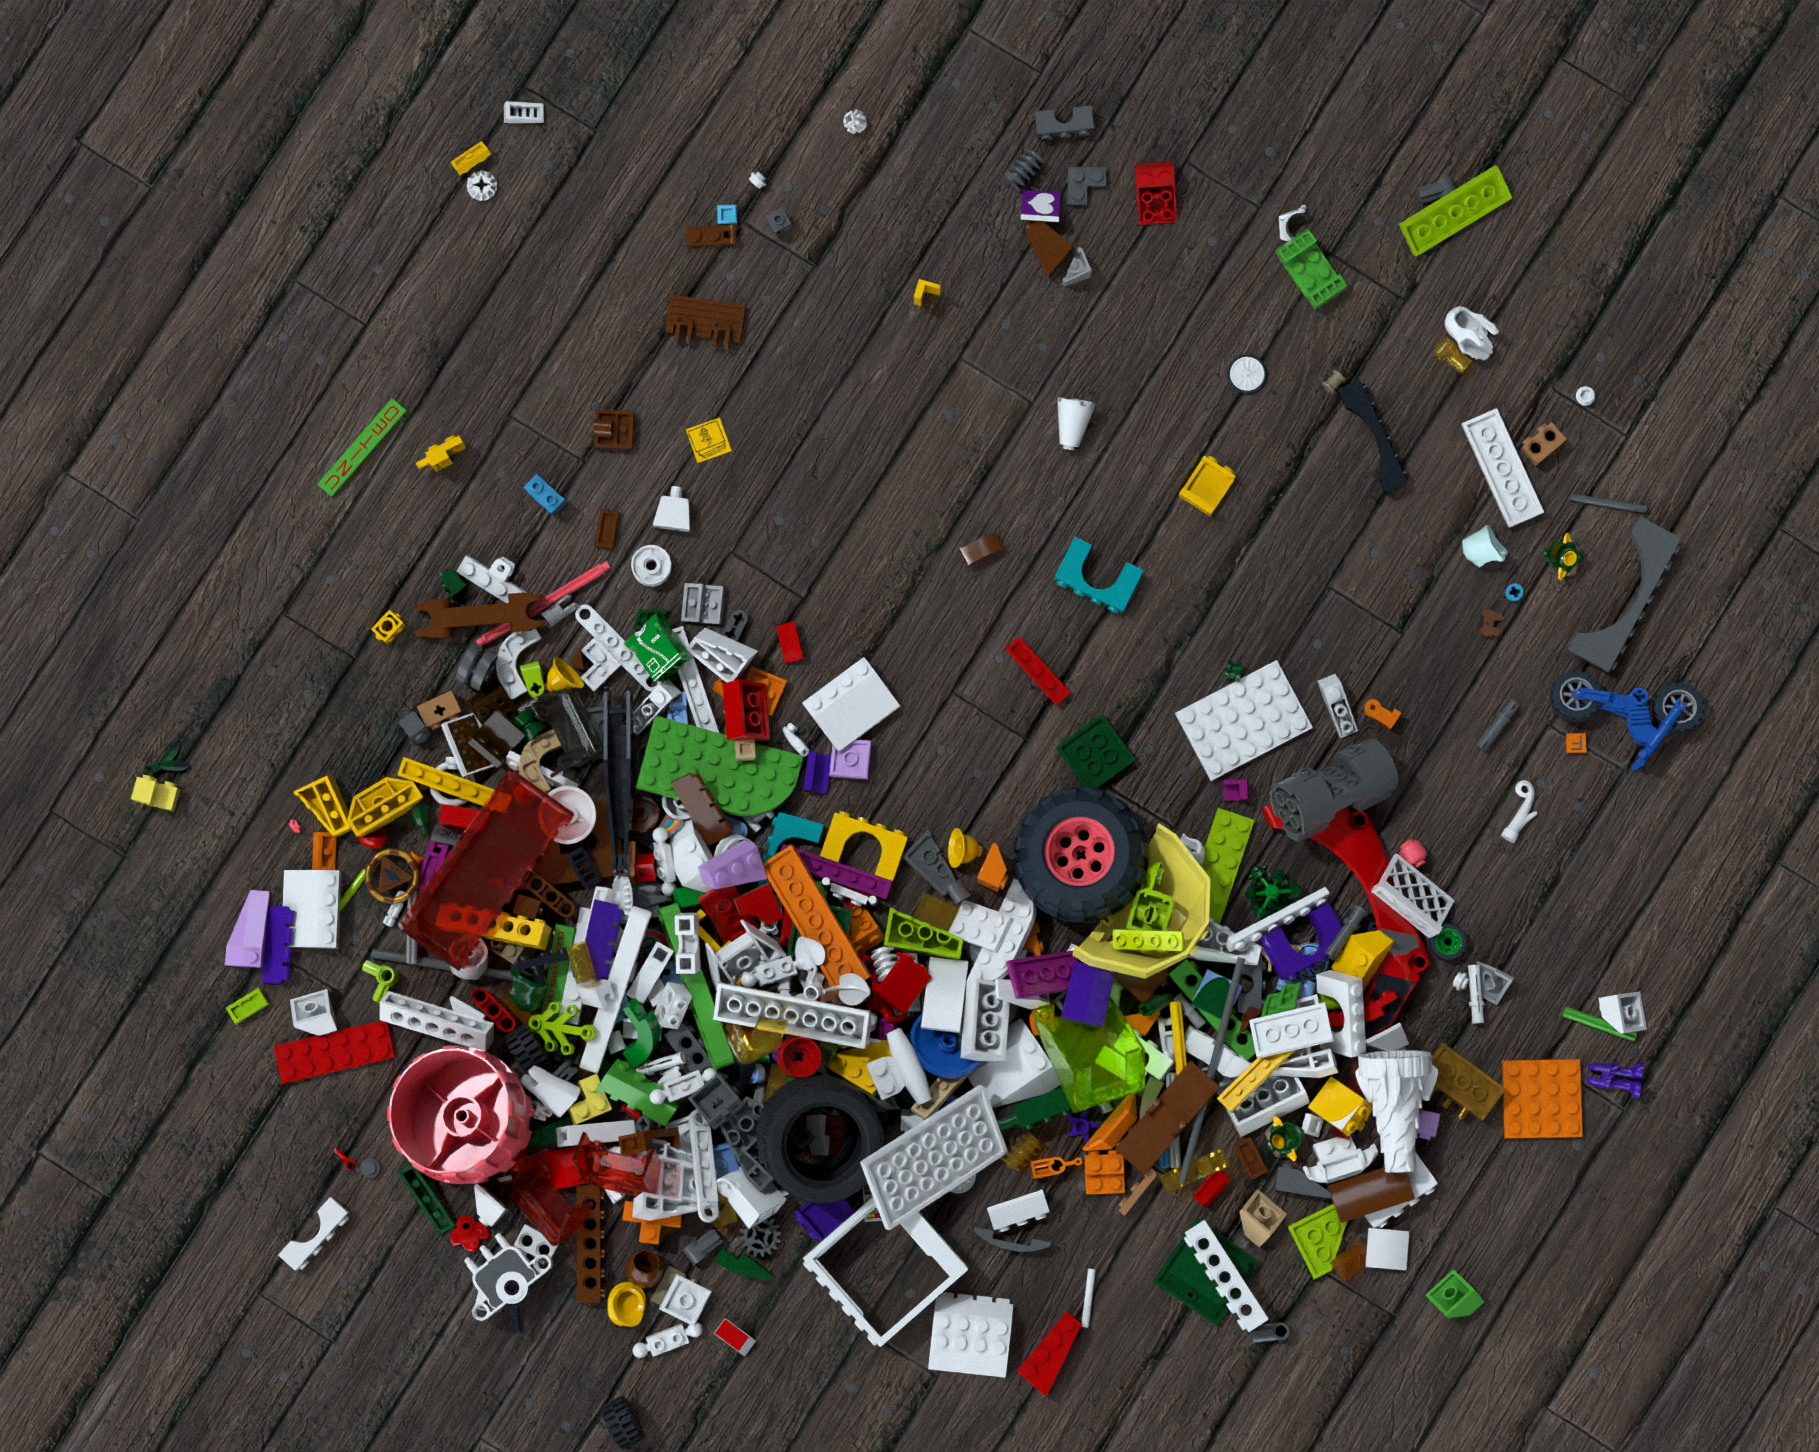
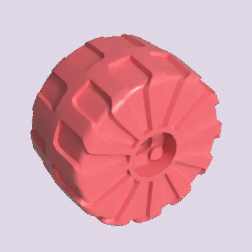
[387,1045,533,1184]

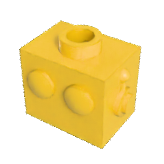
[371,610,406,645]

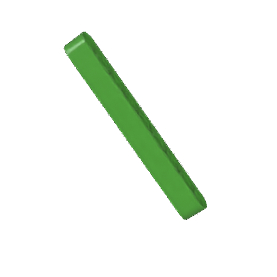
[657,903,734,1070]

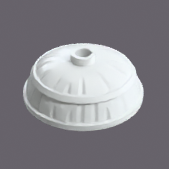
[539,786,596,844]

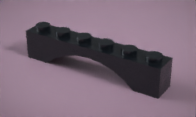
[1337,379,1409,495]

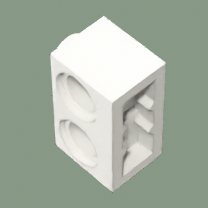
[654,982,692,1029]
[514,1224,560,1265]

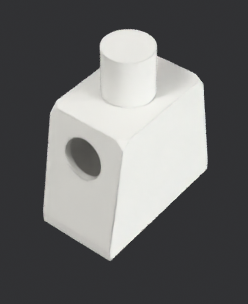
[653,486,691,532]

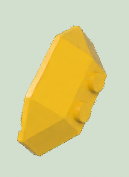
[347,777,423,837]
[1332,930,1395,992]

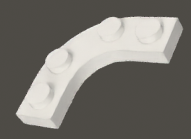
[496,629,542,700]

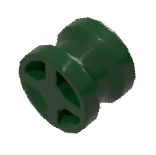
[1224,660,1243,682]

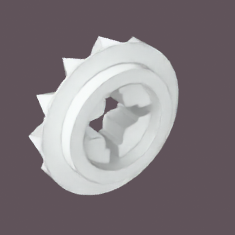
[466,170,497,201]

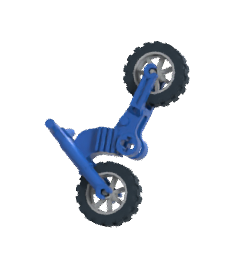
[1550,669,1705,771]

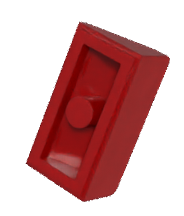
[776,621,803,664]

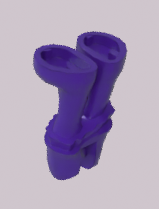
[1586,1062,1644,1099]

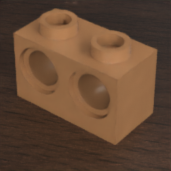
[1521,422,1567,467]

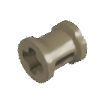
[1321,370,1346,395]

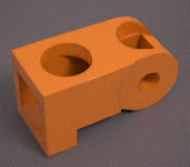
[1364,699,1401,730]

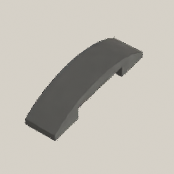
[974,1227,1051,1252]

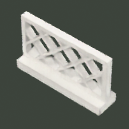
[1371,854,1455,938]

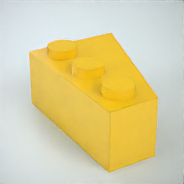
[294,776,352,836]

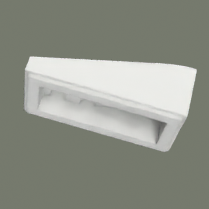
[504,101,544,123]
[798,968,824,989]

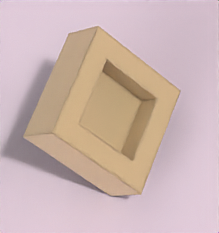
[734,739,756,761]

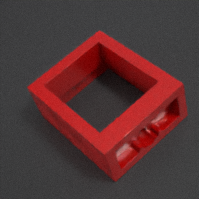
[439,804,494,833]

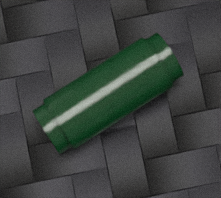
[1139,991,1173,1016]

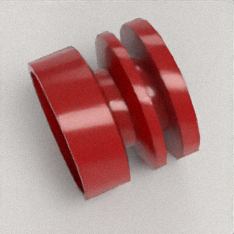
[776,1036,822,1078]

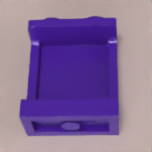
[795,1199,855,1242]

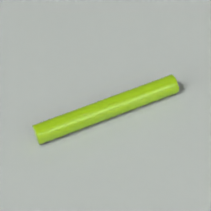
[340,868,365,912]

